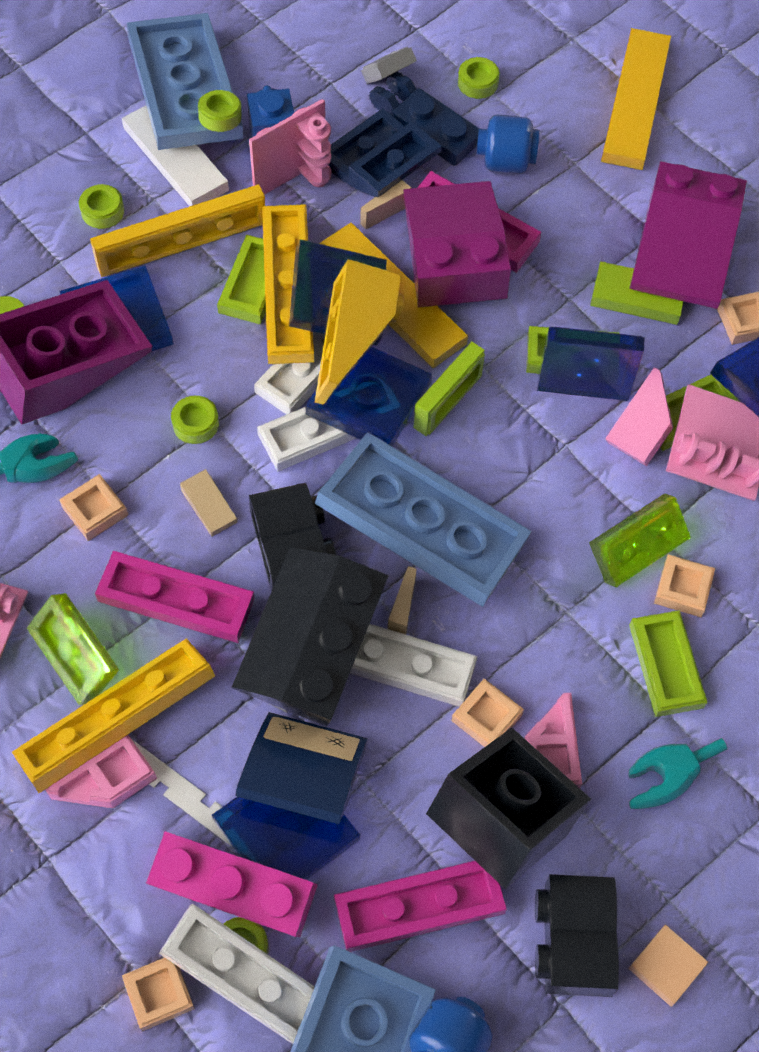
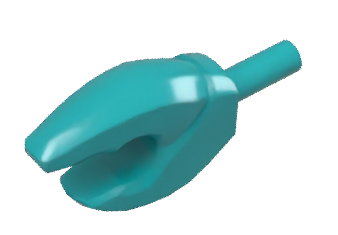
[0,433,78,483]
[628,738,727,809]

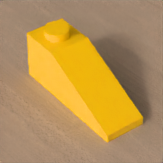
[315,259,404,405]

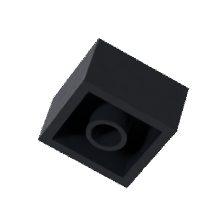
[426,727,591,889]

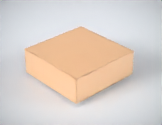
[717,292,759,345]
[59,474,128,541]
[654,554,715,617]
[451,679,524,747]
[628,924,708,1007]
[122,957,195,1032]

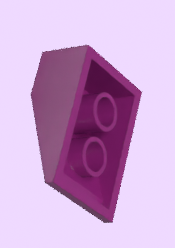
[629,161,747,309]
[403,181,511,308]
[0,280,152,424]

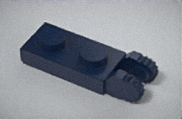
[368,71,479,166]

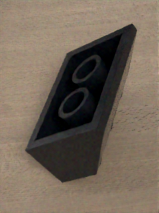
[231,547,389,727]

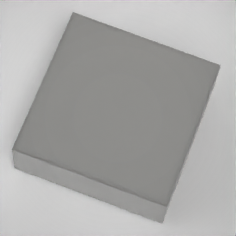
[361,46,417,84]

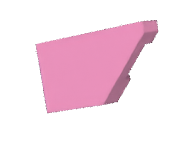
[605,367,673,466]
[524,693,582,788]
[45,735,157,808]

